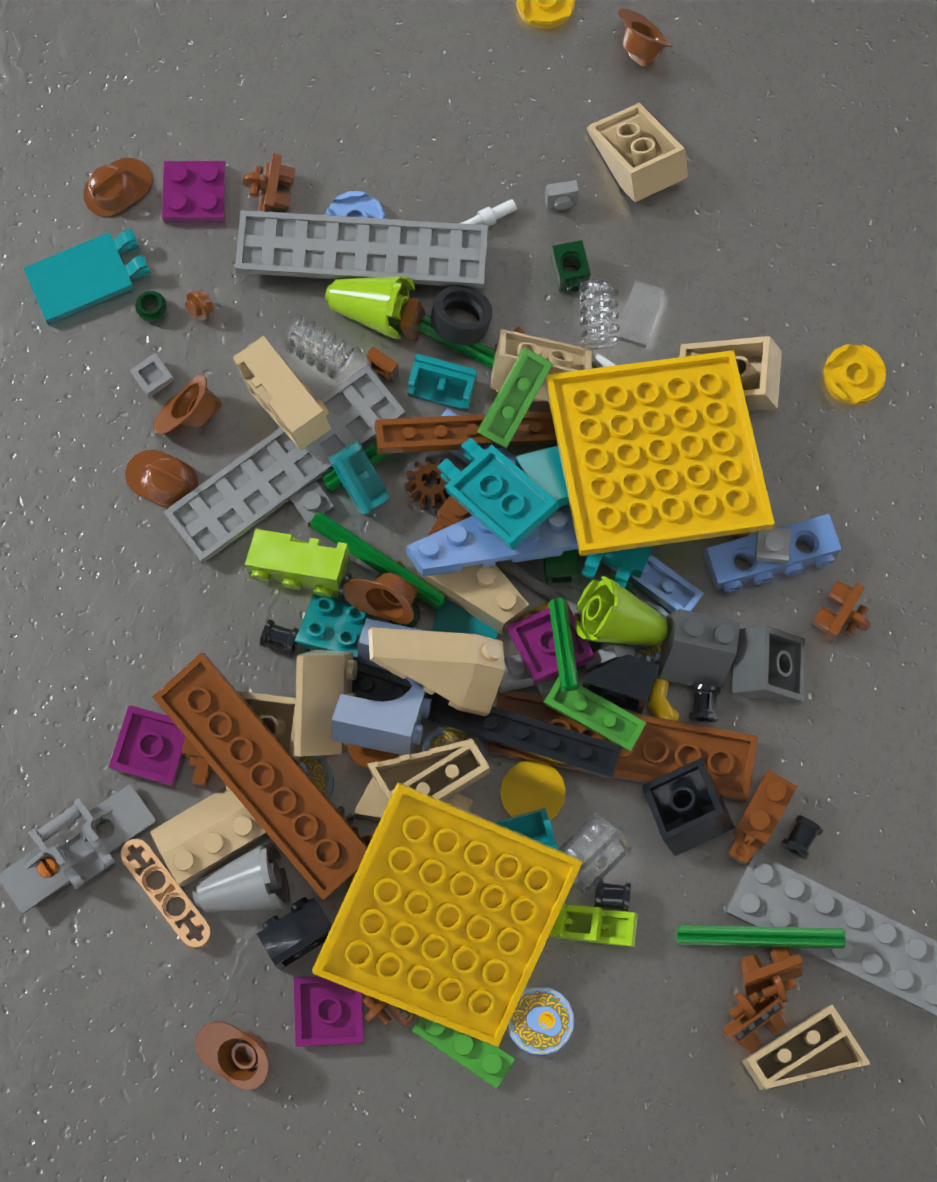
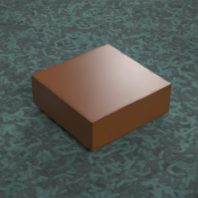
[399,298,426,341]
[366,346,399,383]

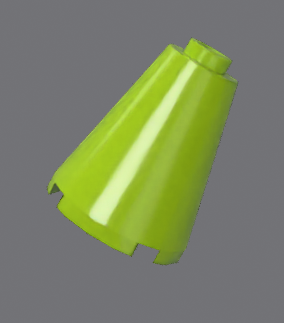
[325,276,415,339]
[575,576,668,647]

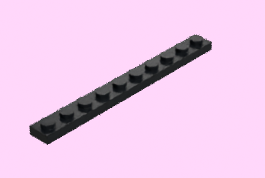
[311,650,622,780]

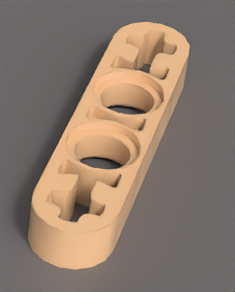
[120,839,212,949]

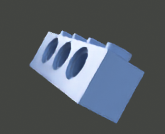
[703,514,842,593]

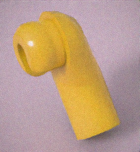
[647,678,679,721]

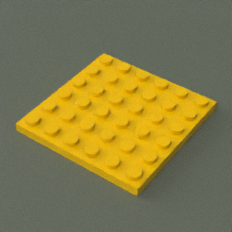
[545,350,775,556]
[312,782,583,1047]

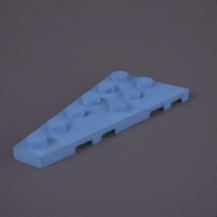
[406,504,578,577]

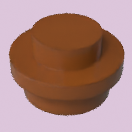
[185,290,214,321]

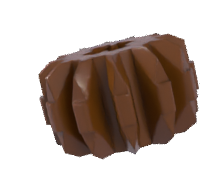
[404,456,450,512]

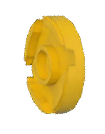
[516,0,575,29]
[823,344,886,406]
[500,760,566,821]

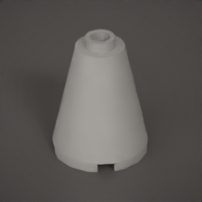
[192,843,290,912]

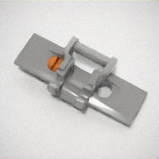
[0,784,156,915]

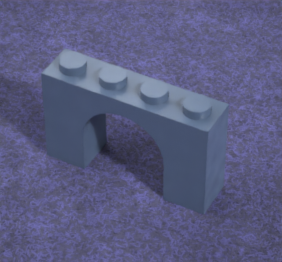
[332,619,436,755]

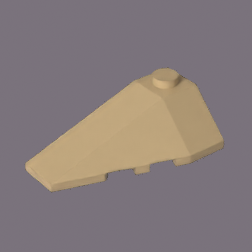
[368,627,505,716]

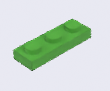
[477,347,553,448]
[543,676,646,753]
[412,1017,515,1088]

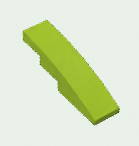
[548,903,638,948]

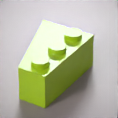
[245,529,350,598]

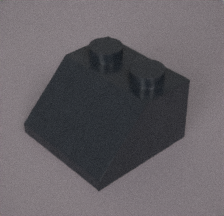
[582,653,659,715]
[642,758,735,856]
[257,897,332,971]

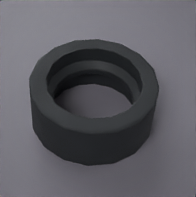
[431,286,492,346]

